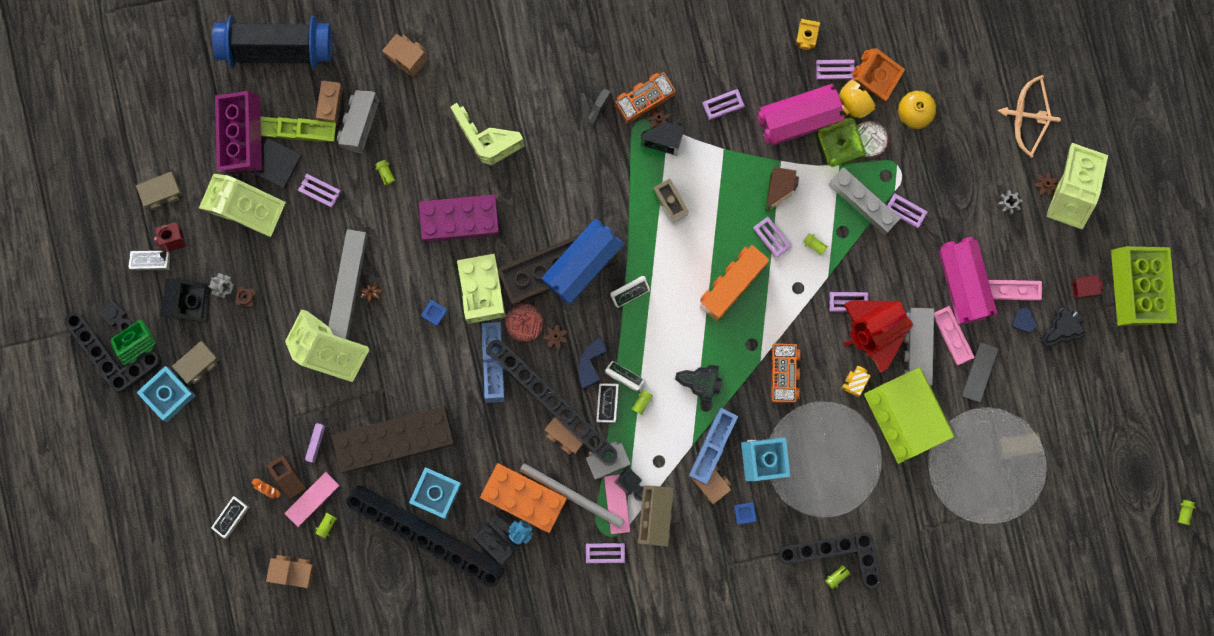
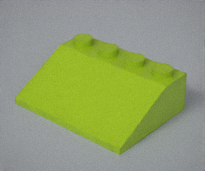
[1111,246,1177,326]
[864,367,955,464]

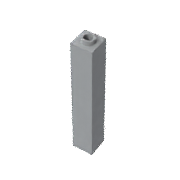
[328,229,368,340]

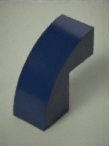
[579,337,607,390]

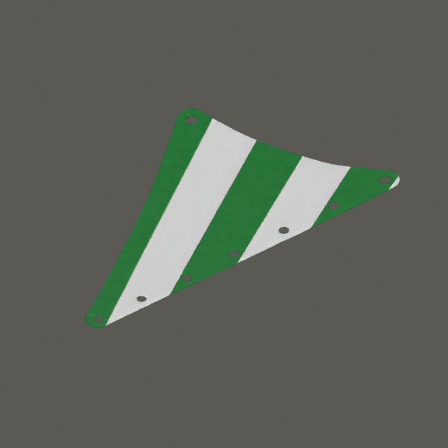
[595,119,902,537]

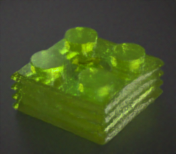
[817,117,866,167]

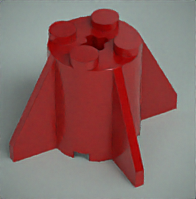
[843,300,913,373]

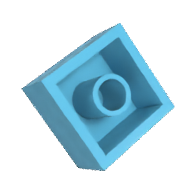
[137,366,196,422]
[741,438,790,481]
[409,467,462,519]

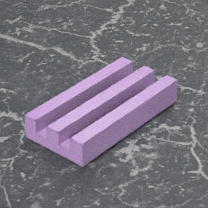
[816,60,855,80]
[702,89,744,121]
[298,174,341,208]
[887,193,927,229]
[753,217,791,258]
[829,292,868,312]
[305,423,326,463]
[586,543,625,563]

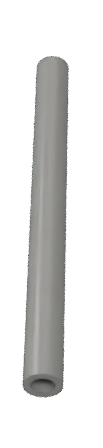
[520,463,625,528]

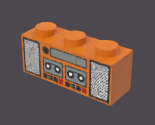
[615,72,676,124]
[771,344,800,403]

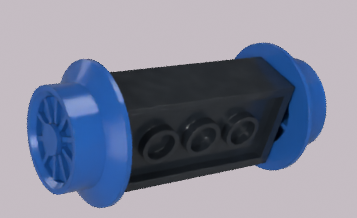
[212,15,333,69]

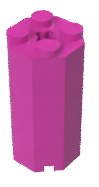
[757,84,845,146]
[938,237,997,325]

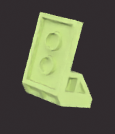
[451,103,525,165]
[1046,143,1108,229]
[199,174,286,237]
[457,254,506,324]
[285,309,369,382]

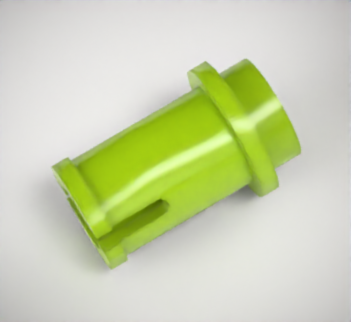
[375,160,395,186]
[803,233,828,256]
[631,389,653,415]
[1178,500,1196,525]
[315,513,337,539]
[825,565,850,589]

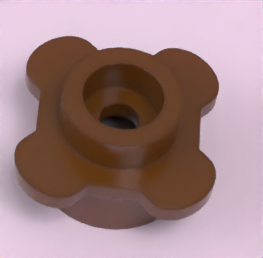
[235,287,256,307]

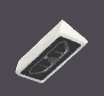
[129,251,170,271]
[610,276,650,308]
[605,361,644,392]
[596,384,619,423]
[211,496,249,539]

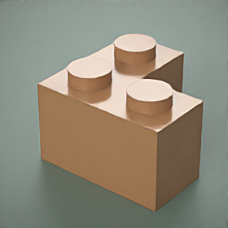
[382,33,427,78]
[266,555,314,588]

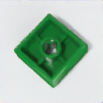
[110,320,156,365]

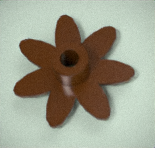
[646,108,671,128]
[1034,172,1058,196]
[359,283,384,302]
[543,324,568,349]

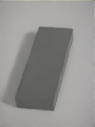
[961,342,999,403]

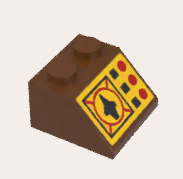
[765,167,799,211]

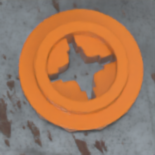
[252,479,281,499]

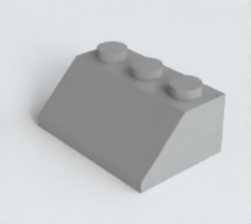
[337,90,379,154]

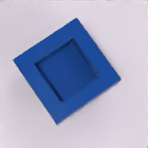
[421,300,448,327]
[734,502,756,525]

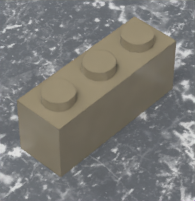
[638,485,674,547]

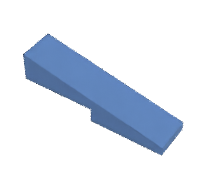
[482,322,505,403]
[689,408,738,485]

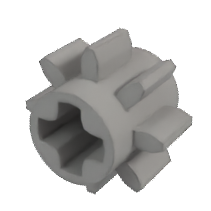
[997,190,1023,215]
[209,273,234,298]

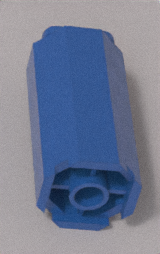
[541,219,625,306]

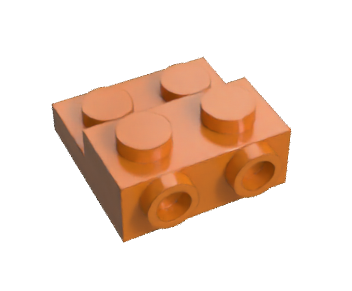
[852,48,905,101]

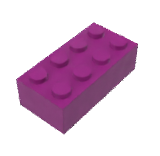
[215,91,262,174]
[419,194,500,243]

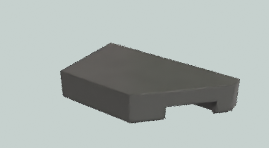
[587,88,610,125]

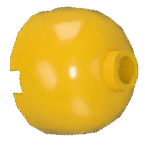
[839,80,875,118]
[898,90,936,129]

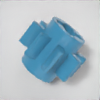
[508,520,533,544]

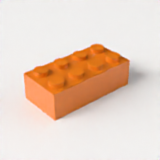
[700,245,769,322]
[480,463,567,533]

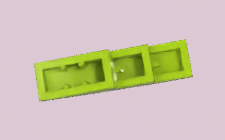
[261,116,336,142]

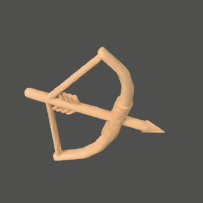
[997,75,1061,158]

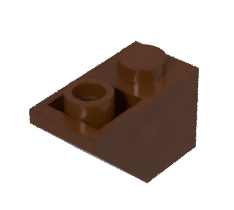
[266,455,306,499]

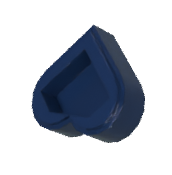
[1011,308,1036,333]

